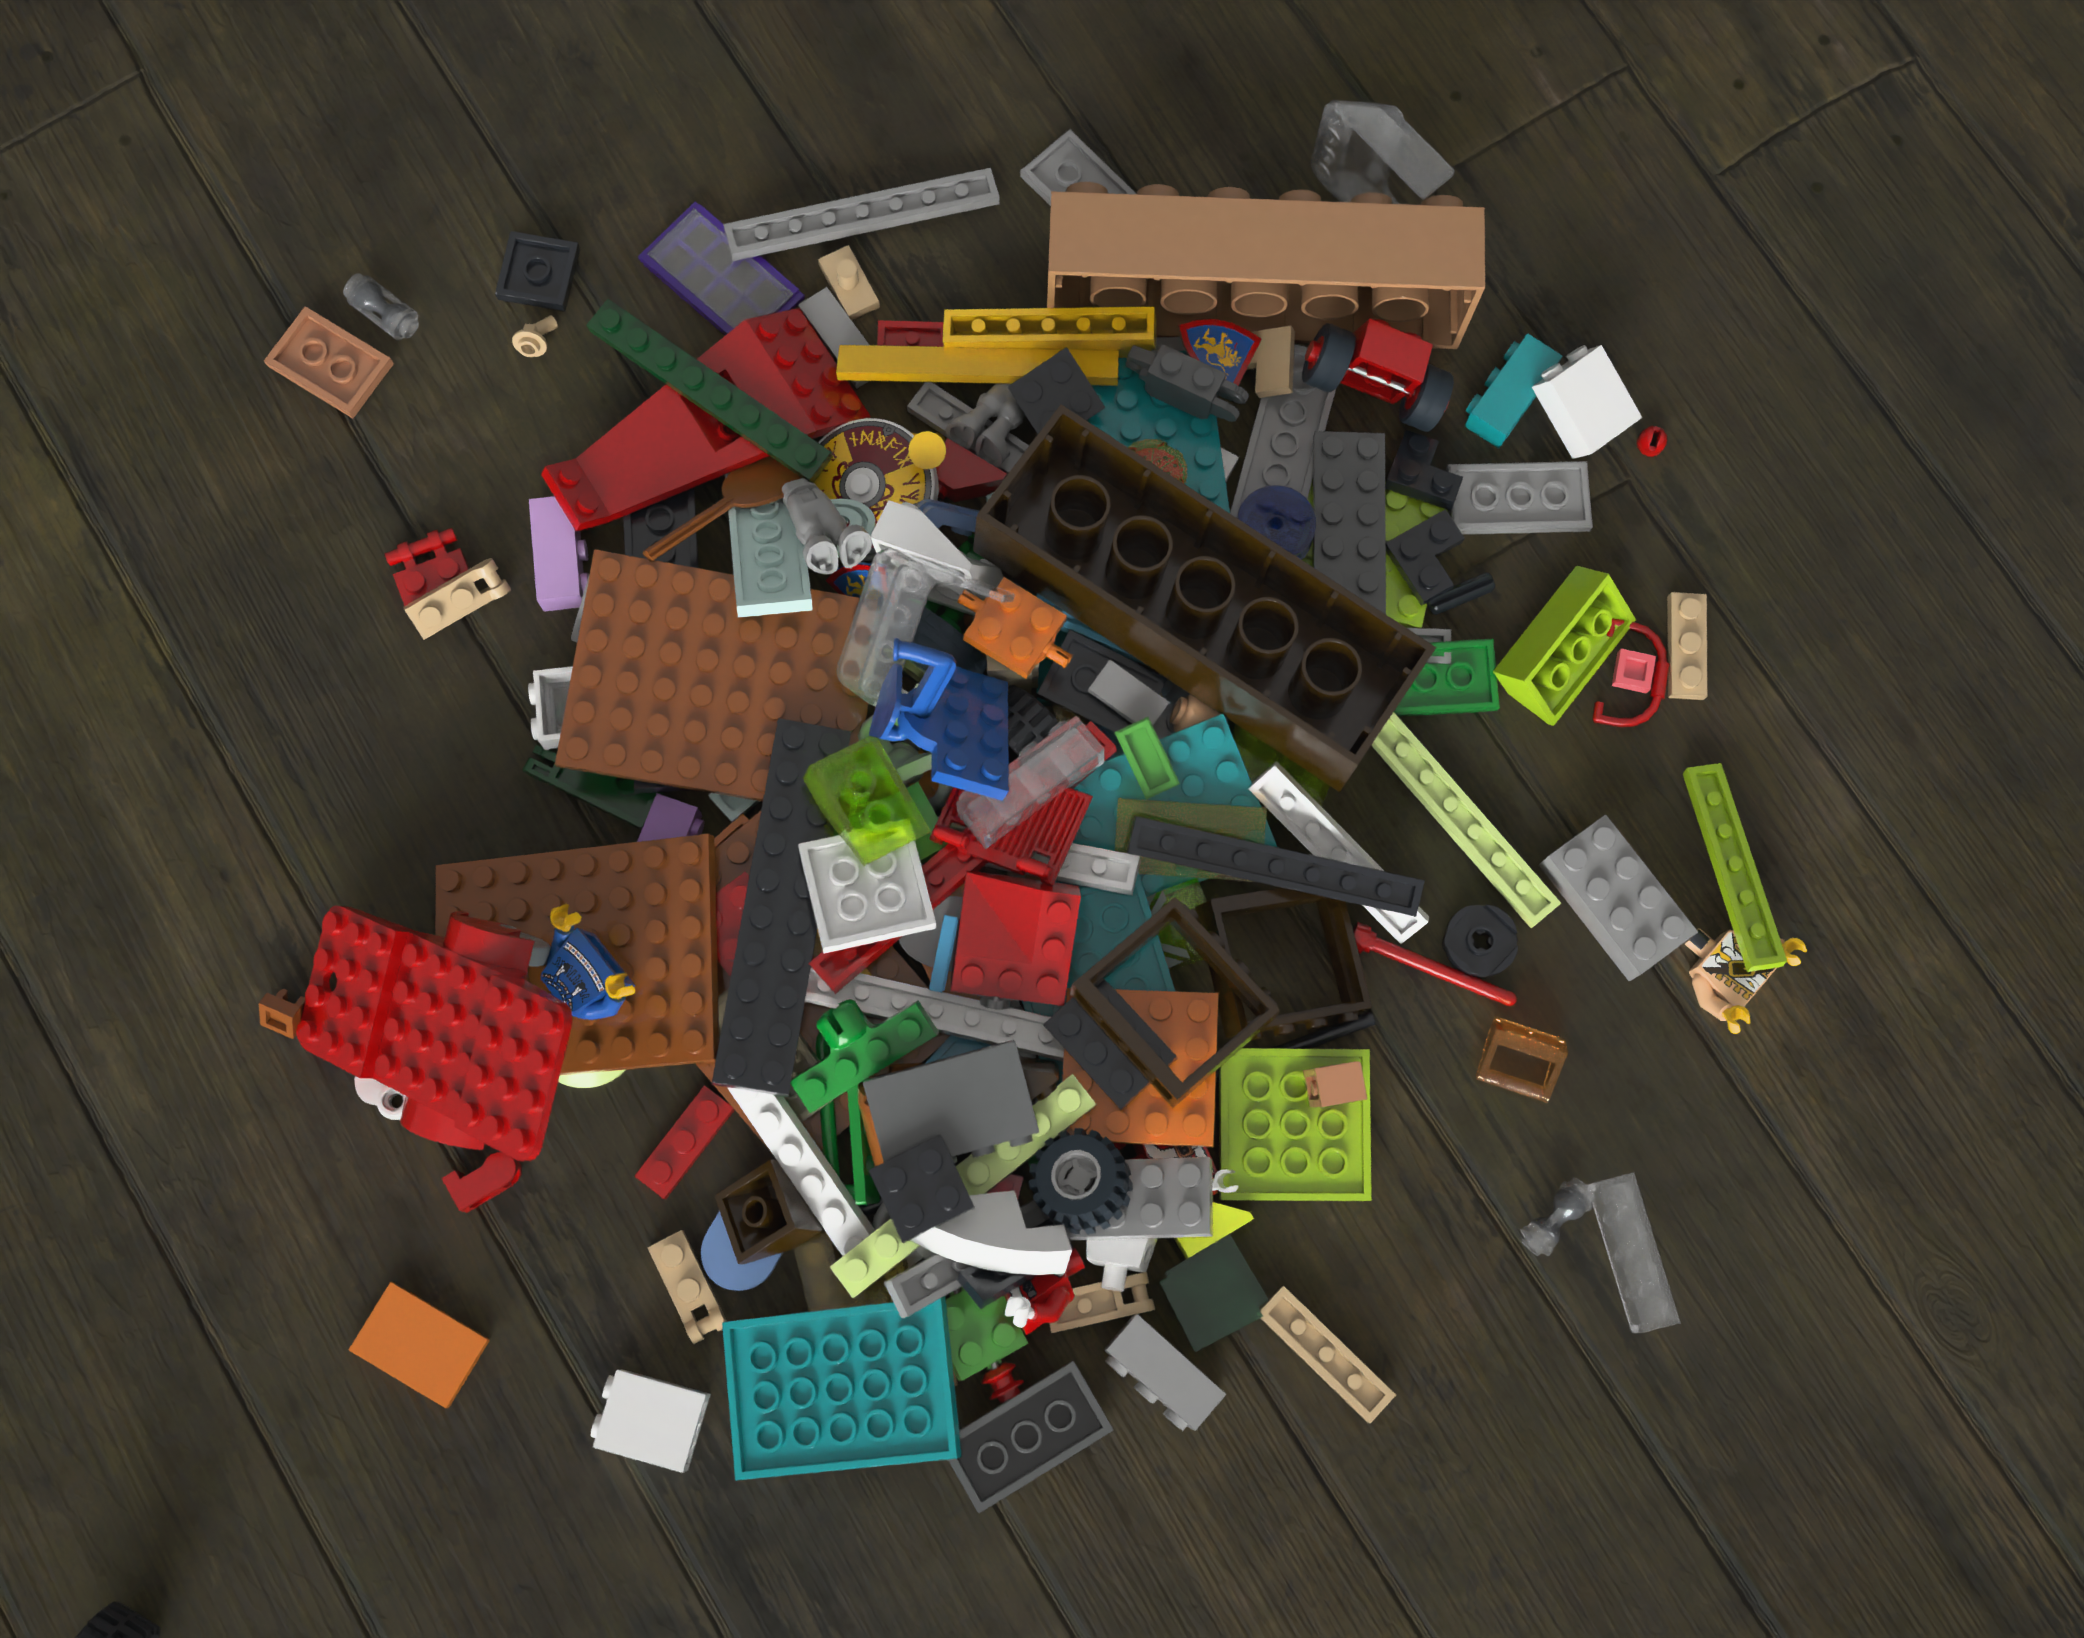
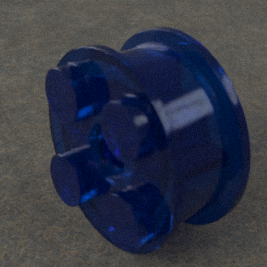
[1237,485,1316,560]

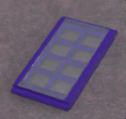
[638,201,805,335]

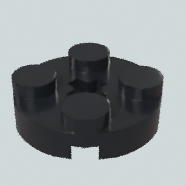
[1442,905,1518,979]

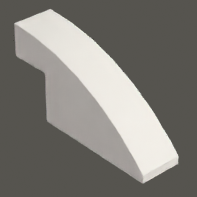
[910,1190,1072,1275]

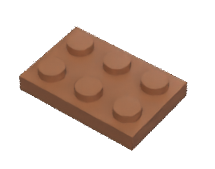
[264,306,394,418]

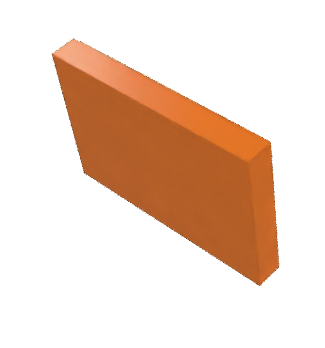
[349,1282,490,1408]

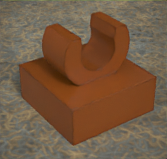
[259,989,305,1039]

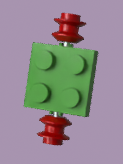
[946,1286,1028,1403]

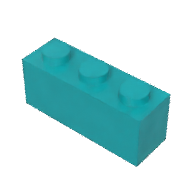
[1465,333,1562,449]

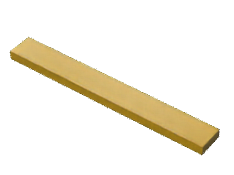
[836,345,1119,386]

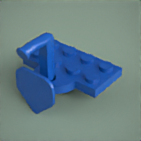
[869,637,1009,801]

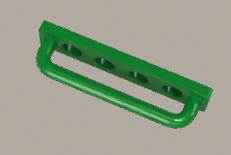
[815,1016,880,1205]

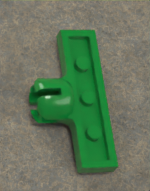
[791,999,939,1113]

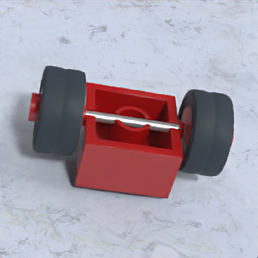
[1302,318,1454,432]

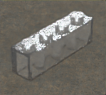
[956,716,1104,849]
[1587,1172,1680,1333]

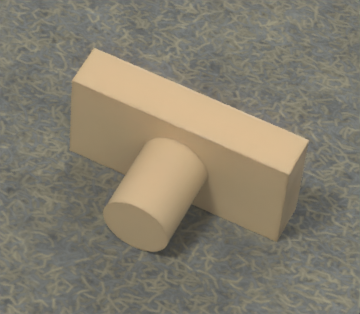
[818,245,880,320]

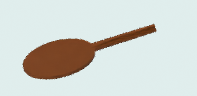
[643,456,801,562]

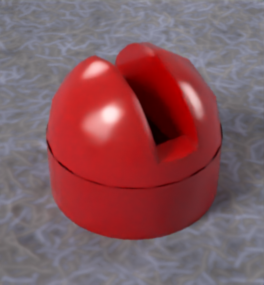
[1637,426,1667,457]

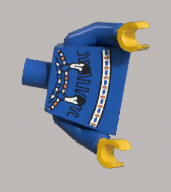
[540,903,636,1020]

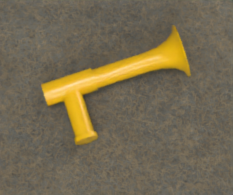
[908,431,946,469]

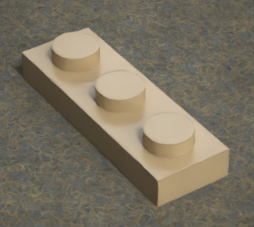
[1667,592,1707,700]

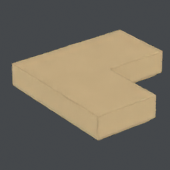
[1247,325,1295,398]

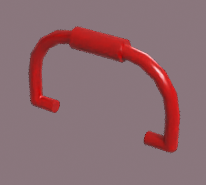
[1593,618,1670,727]

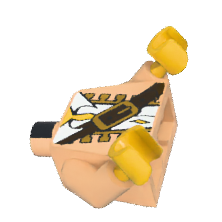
[1684,928,1807,1034]

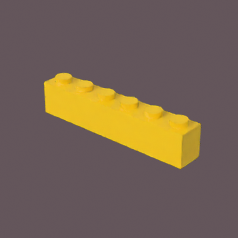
[943,306,1157,358]

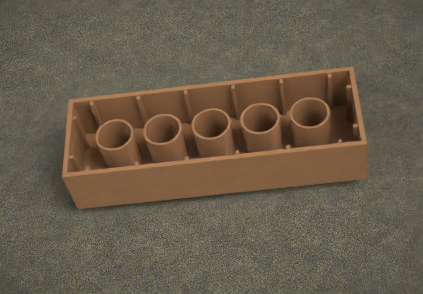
[1047,182,1485,349]

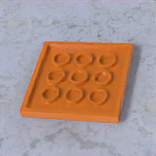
[1063,988,1219,1147]

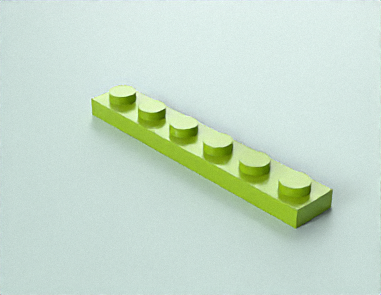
[1683,763,1787,972]

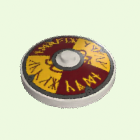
[813,418,939,561]

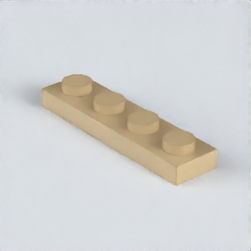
[1256,1286,1396,1423]

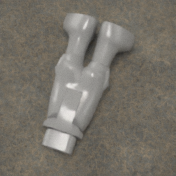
[946,383,1025,467]
[782,478,872,574]

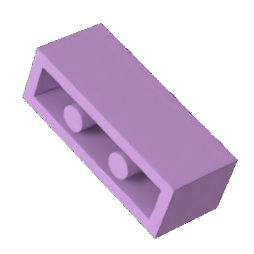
[529,496,589,612]

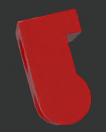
[441,1152,522,1213]

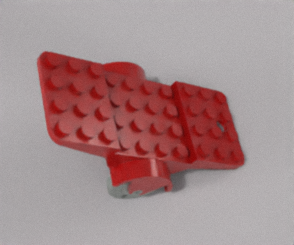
[296,905,573,1161]

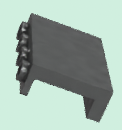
[863,1039,1040,1163]

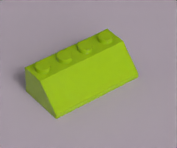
[1493,566,1636,726]

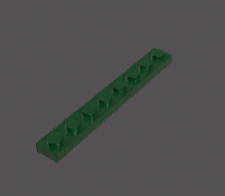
[586,299,833,483]

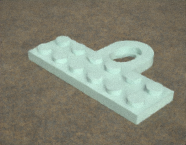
[725,473,876,617]

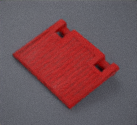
[929,766,1093,886]

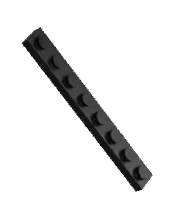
[1126,815,1425,917]

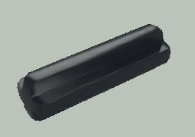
[1427,572,1496,615]

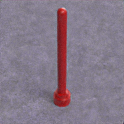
[1353,921,1517,1006]

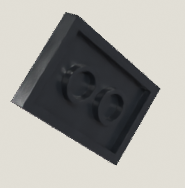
[1037,630,1167,736]
[1043,979,1178,1111]

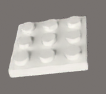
[798,820,936,953]

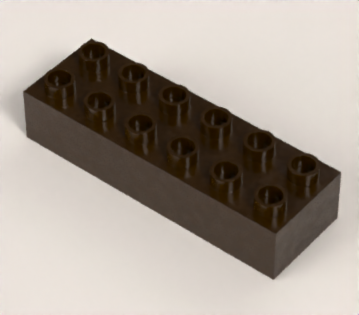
[973,404,1437,792]

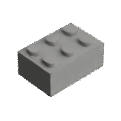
[1103,1314,1226,1431]

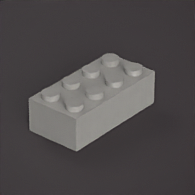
[1539,815,1698,981]

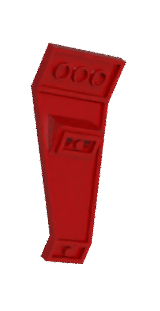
[541,308,871,531]

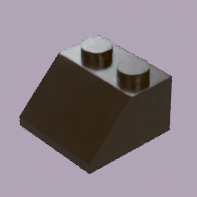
[715,1159,822,1265]

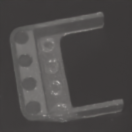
[1311,100,1454,204]
[836,548,1015,706]

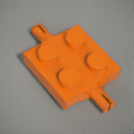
[957,577,1073,679]

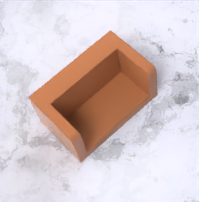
[1303,1061,1367,1107]

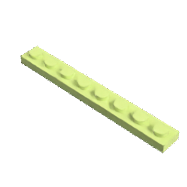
[1371,712,1561,928]
[830,1074,1097,1298]

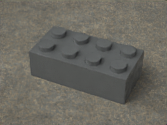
[948,1361,1114,1514]

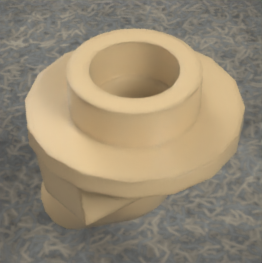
[512,315,558,357]

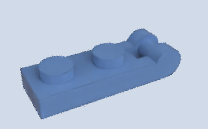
[917,499,980,536]

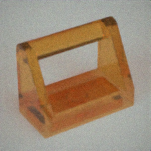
[1476,1016,1568,1103]

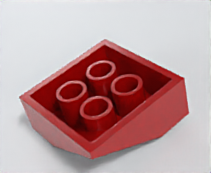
[951,870,1081,1006]

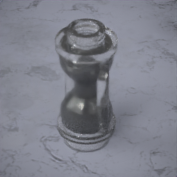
[343,273,419,340]
[1520,1177,1596,1256]

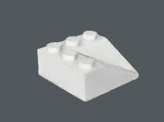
[870,500,1003,616]

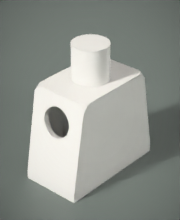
[1087,1238,1158,1292]

